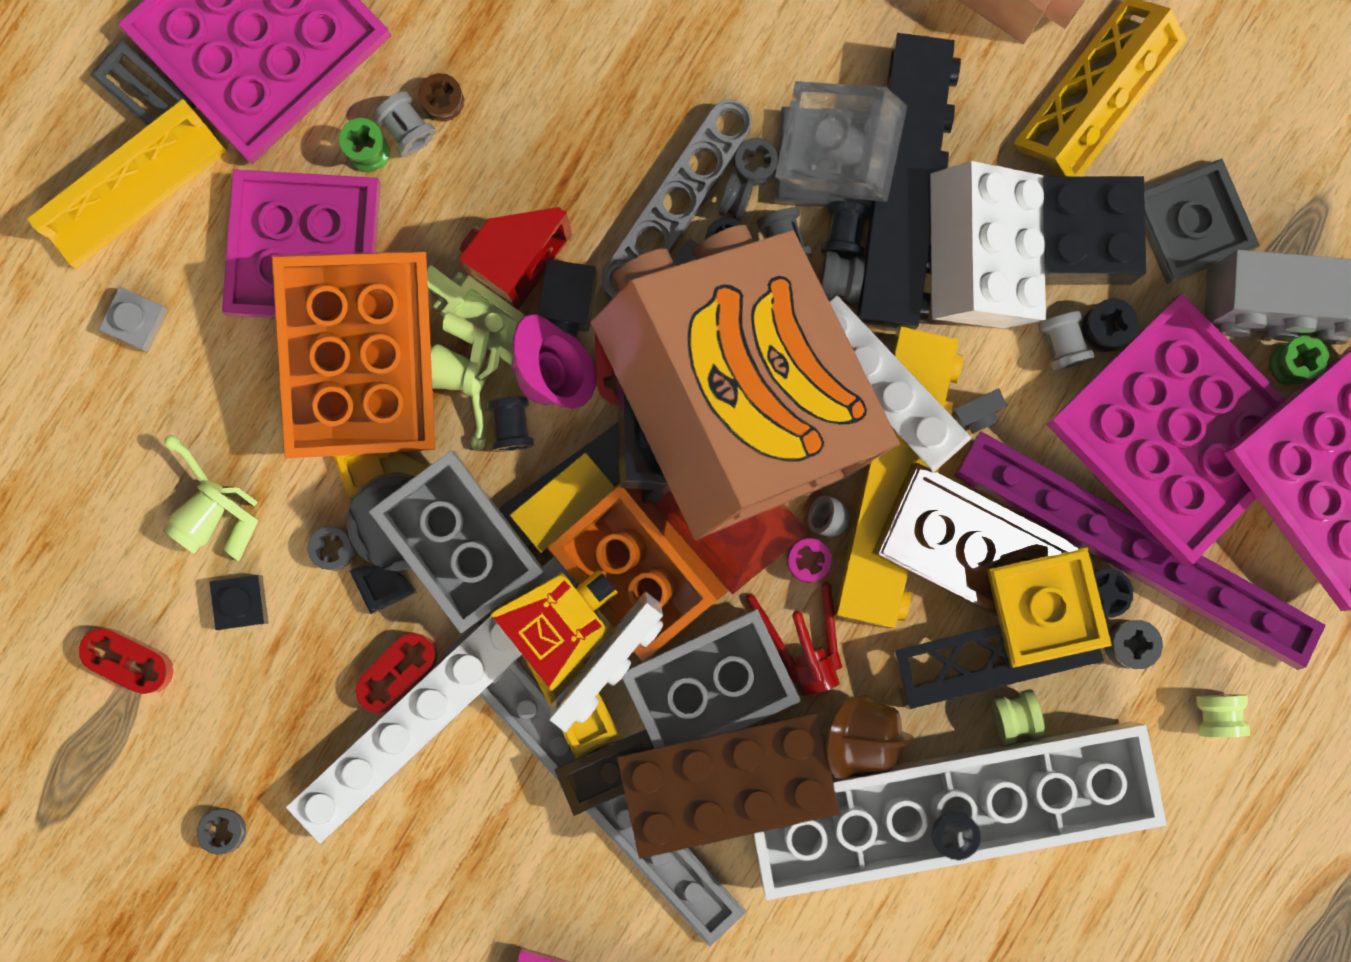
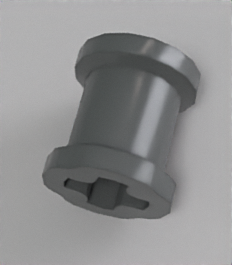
[757,207,812,258]

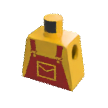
[491,569,618,691]

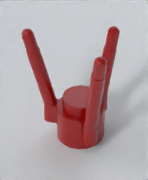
[746,581,843,696]

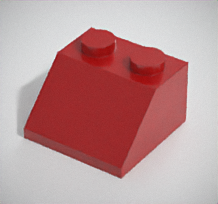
[459,207,573,310]

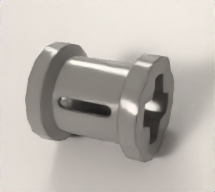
[373,91,436,157]
[1038,311,1095,371]

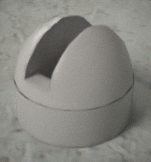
[808,495,851,537]

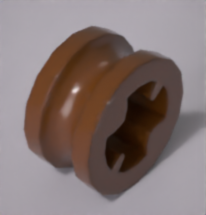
[419,73,464,122]

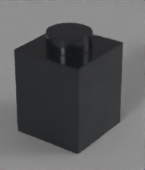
[538,259,598,337]

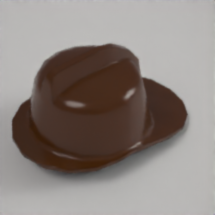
[826,694,913,779]

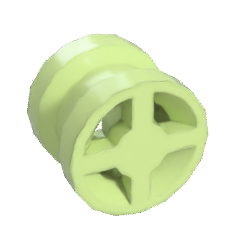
[991,689,1045,746]
[1196,694,1250,737]

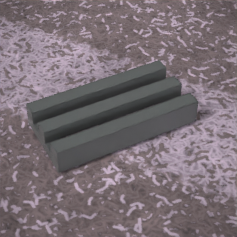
[90,40,196,126]

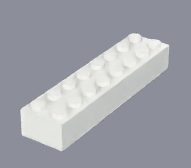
[753,721,1167,900]

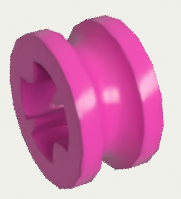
[787,538,832,583]

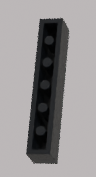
[857,33,961,332]

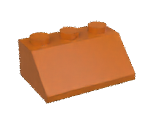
[547,485,728,663]

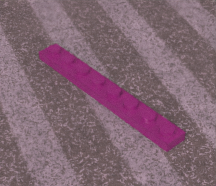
[954,431,1326,670]

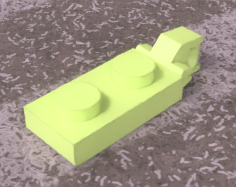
[427,265,525,367]

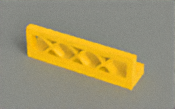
[1013,0,1187,176]
[27,99,227,268]

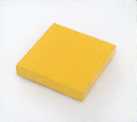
[987,548,1112,668]

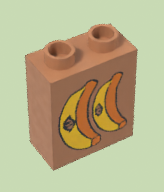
[591,225,900,540]

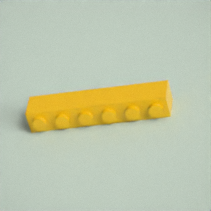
[834,327,963,629]

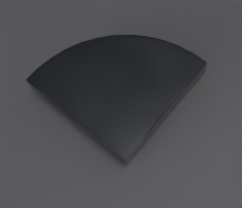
[349,565,417,614]

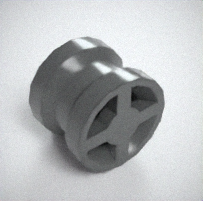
[820,251,866,305]
[1105,620,1163,669]

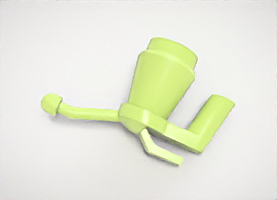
[431,311,502,450]
[163,435,258,561]

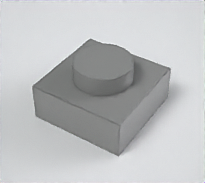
[99,286,169,353]

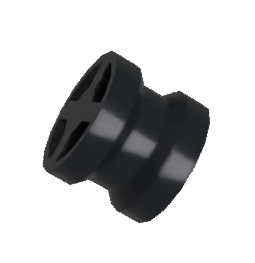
[1081,298,1138,353]
[1093,569,1134,618]

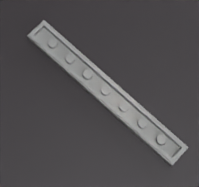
[443,621,746,946]

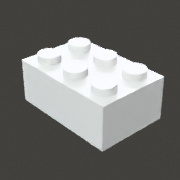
[930,161,1046,328]

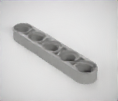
[602,100,751,301]

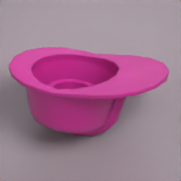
[512,314,596,409]

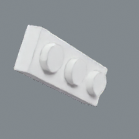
[549,591,663,732]

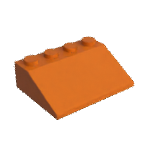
[271,252,435,459]

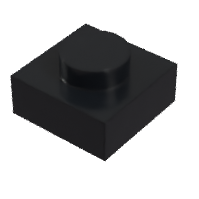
[210,575,269,630]

